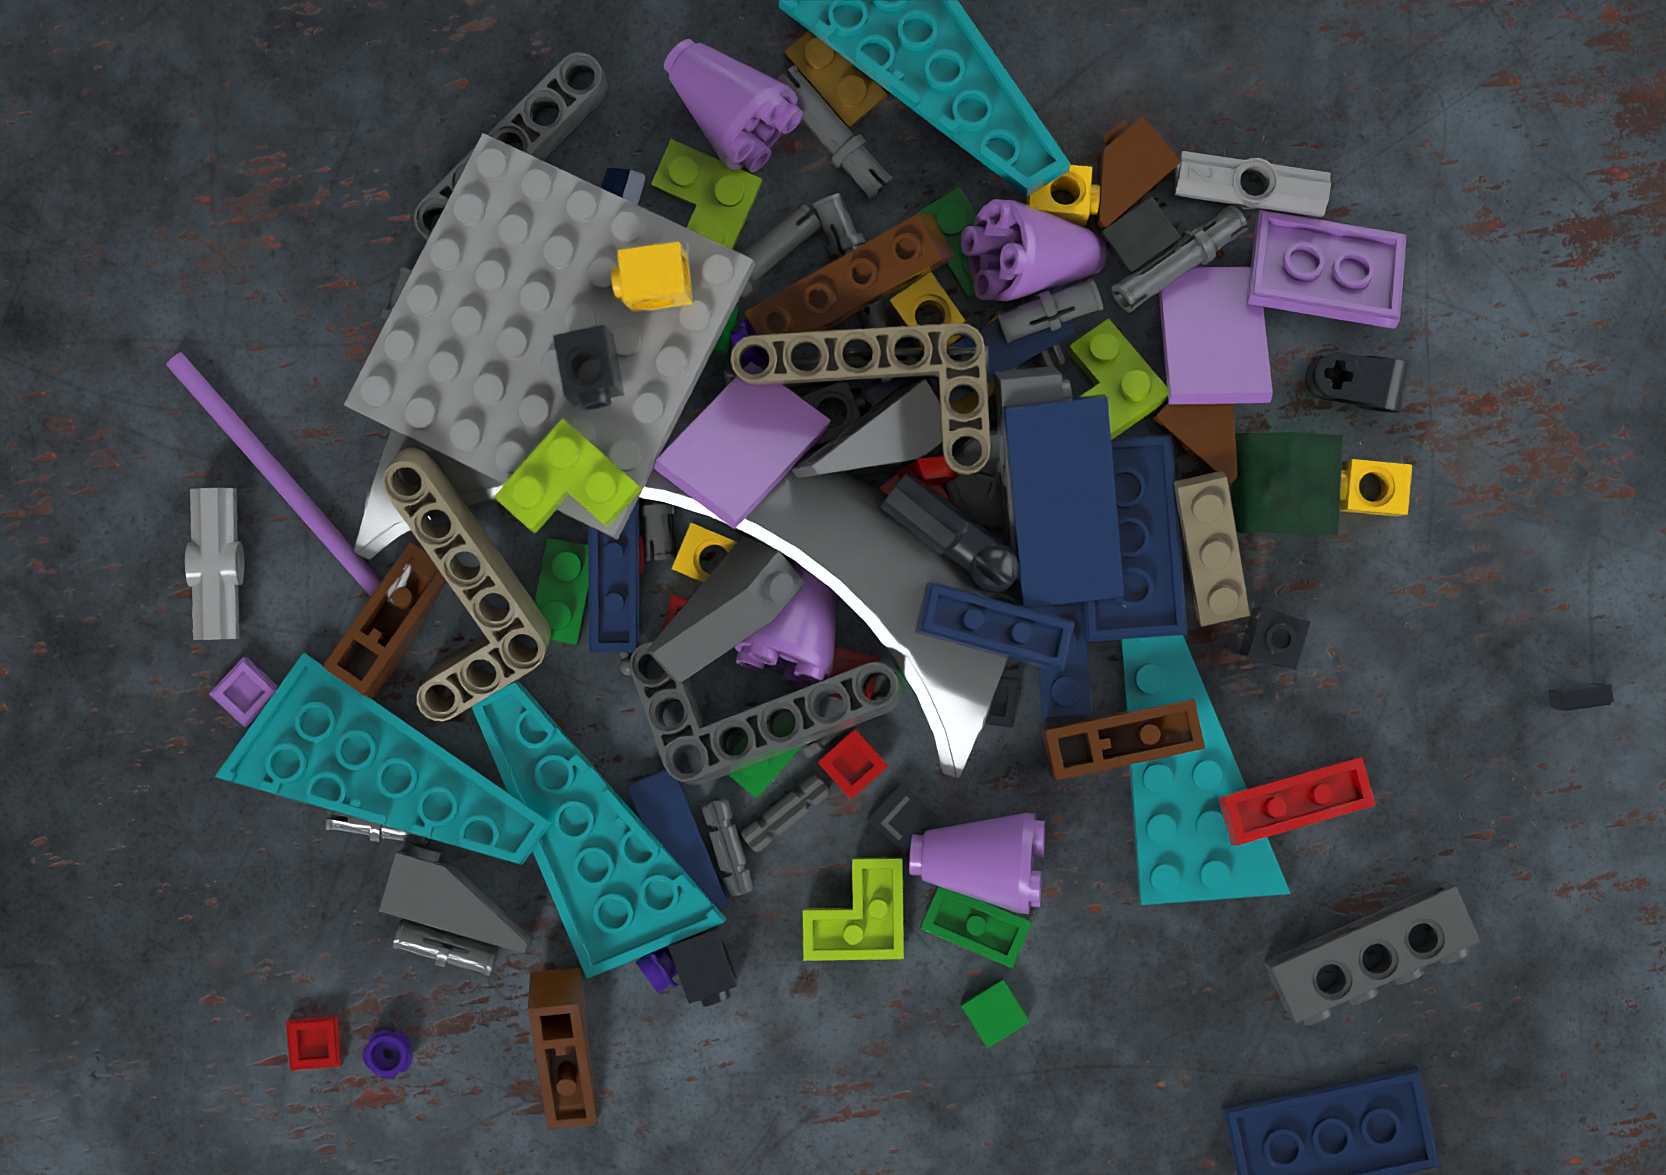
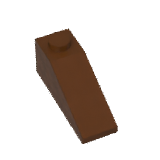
[322,541,447,700]
[1040,699,1205,781]
[528,968,598,1130]

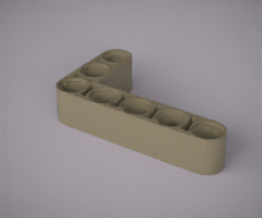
[731,323,990,475]
[382,447,551,721]

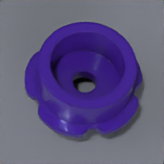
[730,319,769,366]
[635,948,678,994]
[363,1029,413,1079]

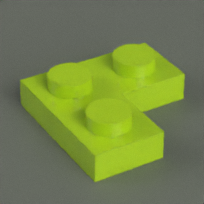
[651,139,763,250]
[1068,318,1168,440]
[493,418,642,533]
[803,857,904,961]

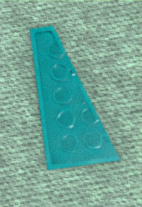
[779,0,1071,197]
[215,652,551,865]
[472,681,727,979]

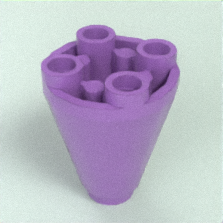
[664,39,804,173]
[960,199,1107,301]
[735,559,839,689]
[909,813,1046,914]

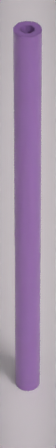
[166,352,383,597]

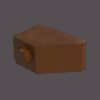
[1094,116,1181,234]
[1150,401,1237,485]

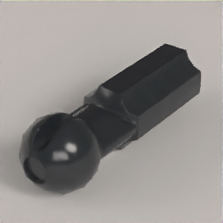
[880,470,1020,592]

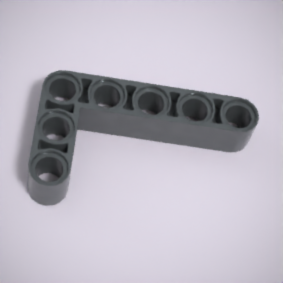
[414,52,608,241]
[629,642,904,785]

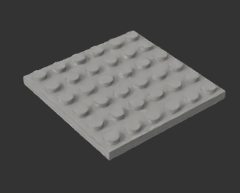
[344,133,756,540]

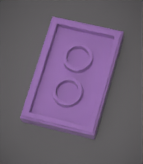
[1247,209,1407,329]
[1159,267,1273,404]
[654,362,831,530]

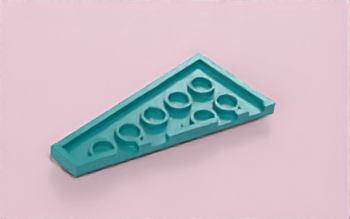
[1120,635,1291,905]

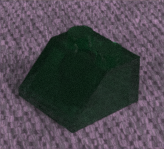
[1230,432,1343,538]

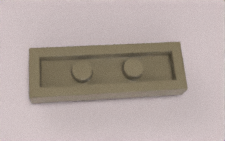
[1173,471,1250,627]

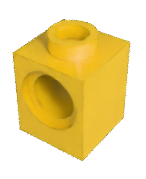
[1026,165,1100,227]
[611,241,693,313]
[888,272,965,347]
[1332,459,1412,517]
[671,523,737,583]

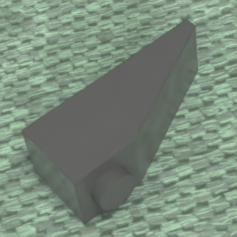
[792,379,943,478]
[647,536,805,683]
[379,844,532,954]

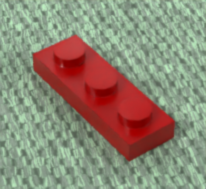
[1218,757,1375,845]

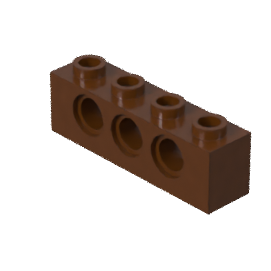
[745,213,956,357]

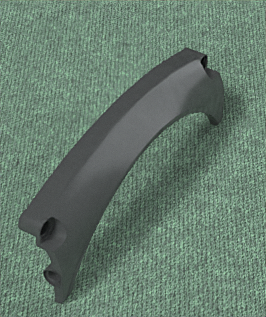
[354,409,1022,779]

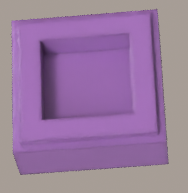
[209,657,278,728]

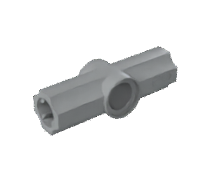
[1174,151,1331,217]
[185,488,245,640]

